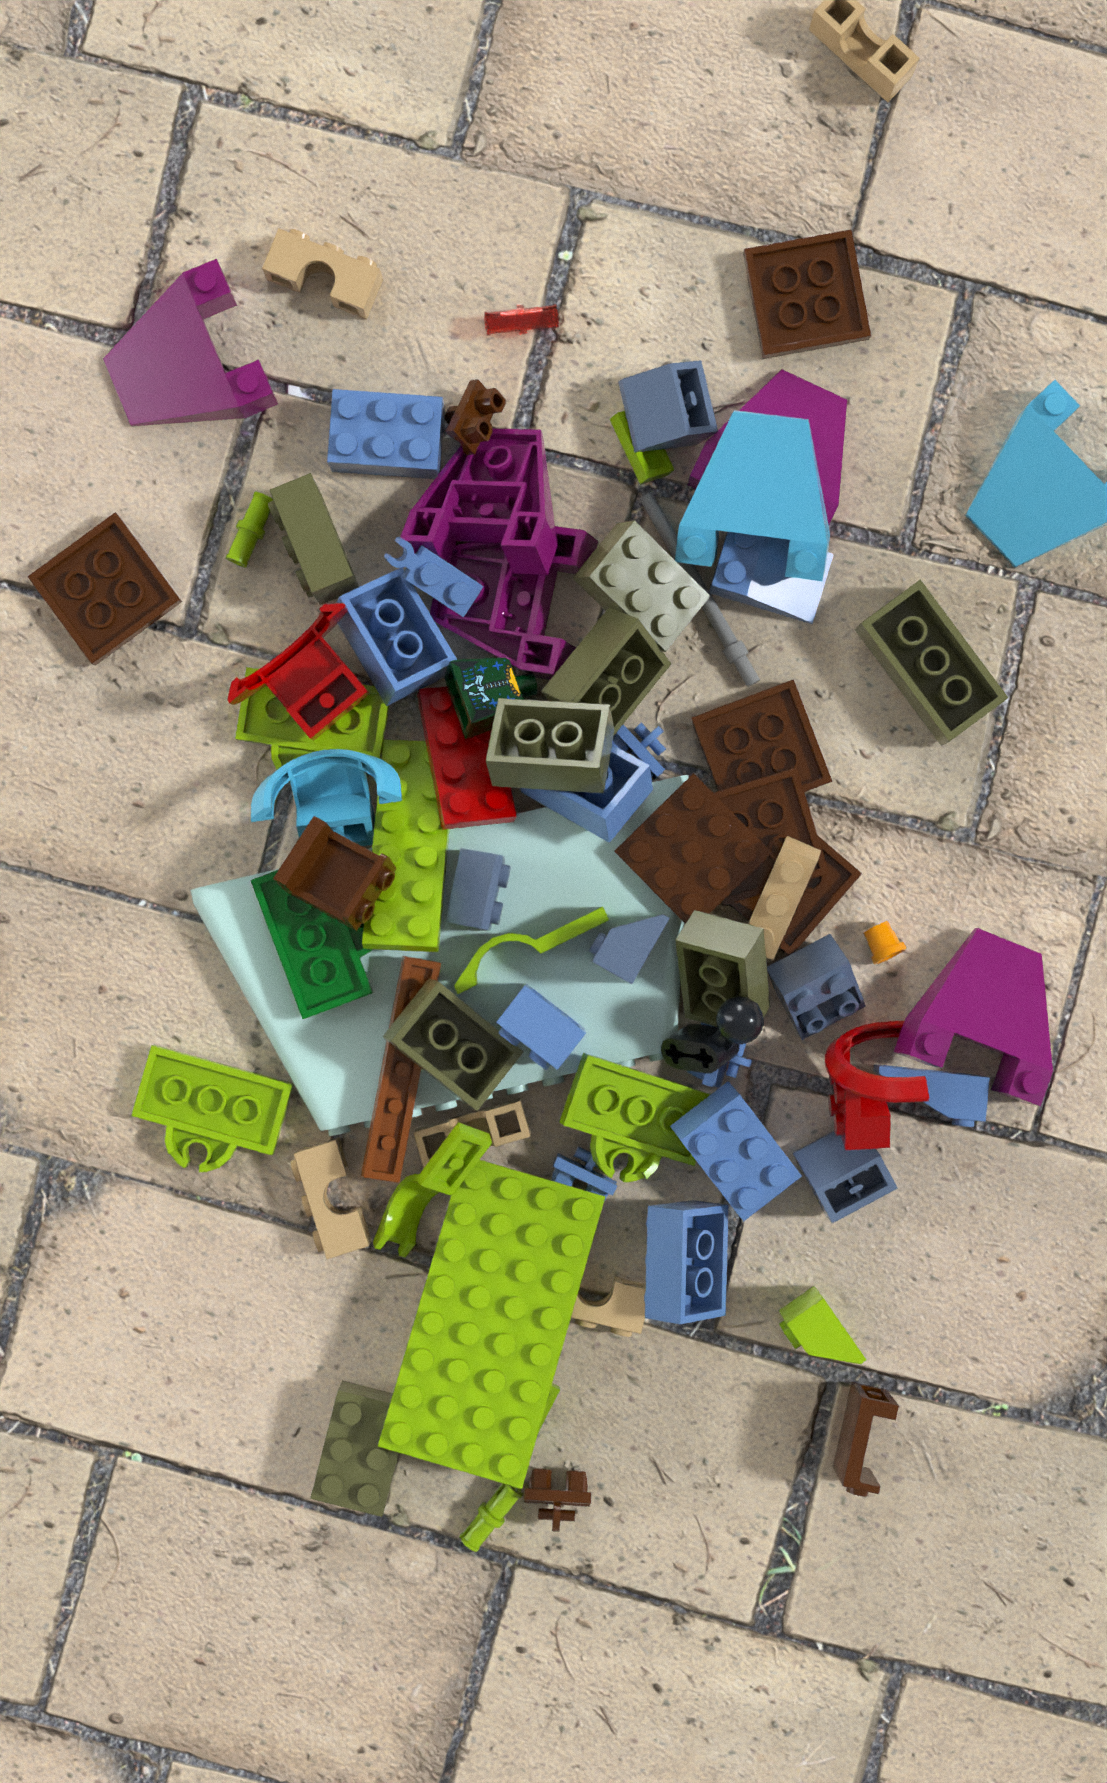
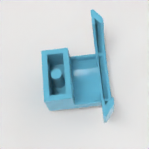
[251,749,402,846]

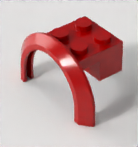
[227,603,370,741]
[825,1021,929,1150]

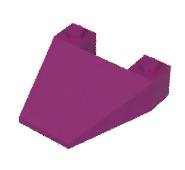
[103,259,278,427]
[687,369,847,525]
[400,428,558,575]
[430,526,598,680]
[894,928,1053,1106]

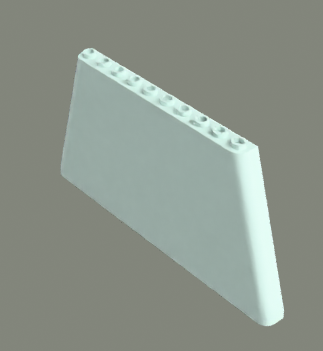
[190,775,689,1136]

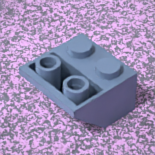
[618,360,718,453]
[445,848,511,931]
[767,934,866,1040]
[793,1131,898,1223]

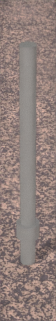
[640,492,760,687]

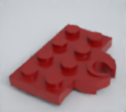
[417,686,517,830]

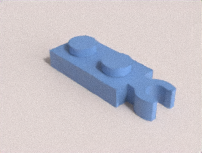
[384,537,484,617]

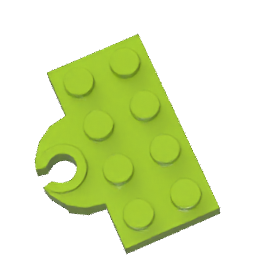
[235,667,389,782]
[131,1045,294,1172]
[559,1052,711,1182]

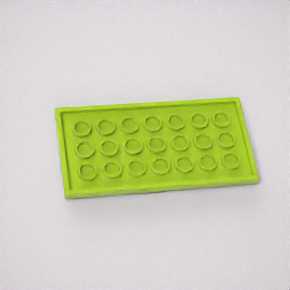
[378,1160,605,1489]

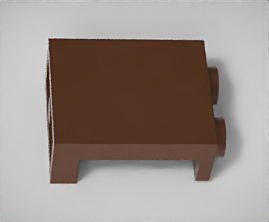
[273,816,397,931]
[833,1381,899,1497]

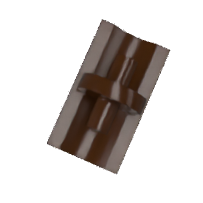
[444,379,506,455]
[524,1468,591,1532]

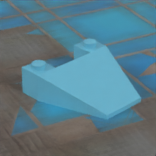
[965,380,1107,567]
[675,410,830,581]

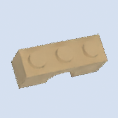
[809,0,920,102]
[262,228,383,320]
[748,836,821,960]
[413,1098,531,1168]
[290,1137,372,1260]
[571,1276,646,1337]

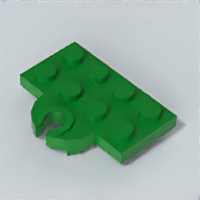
[250,870,374,1019]

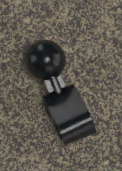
[661,996,764,1073]

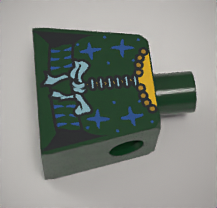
[444,658,538,739]

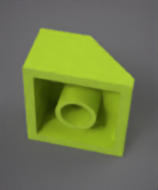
[779,1286,866,1364]

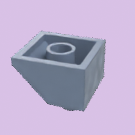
[589,914,670,984]

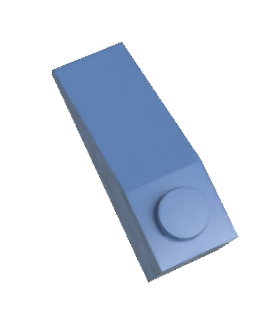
[873,1064,990,1127]

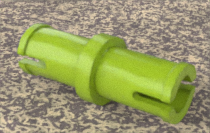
[225,491,274,568]
[459,1483,523,1552]

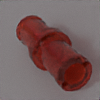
[484,304,559,336]

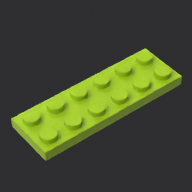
[362,740,450,952]

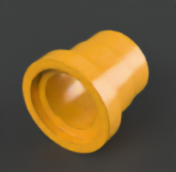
[863,921,907,965]

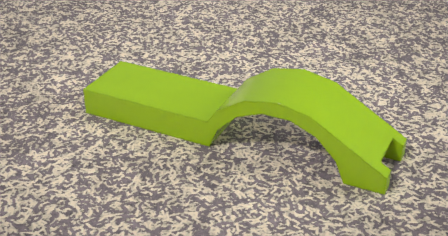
[454,907,609,994]
[373,1122,492,1258]

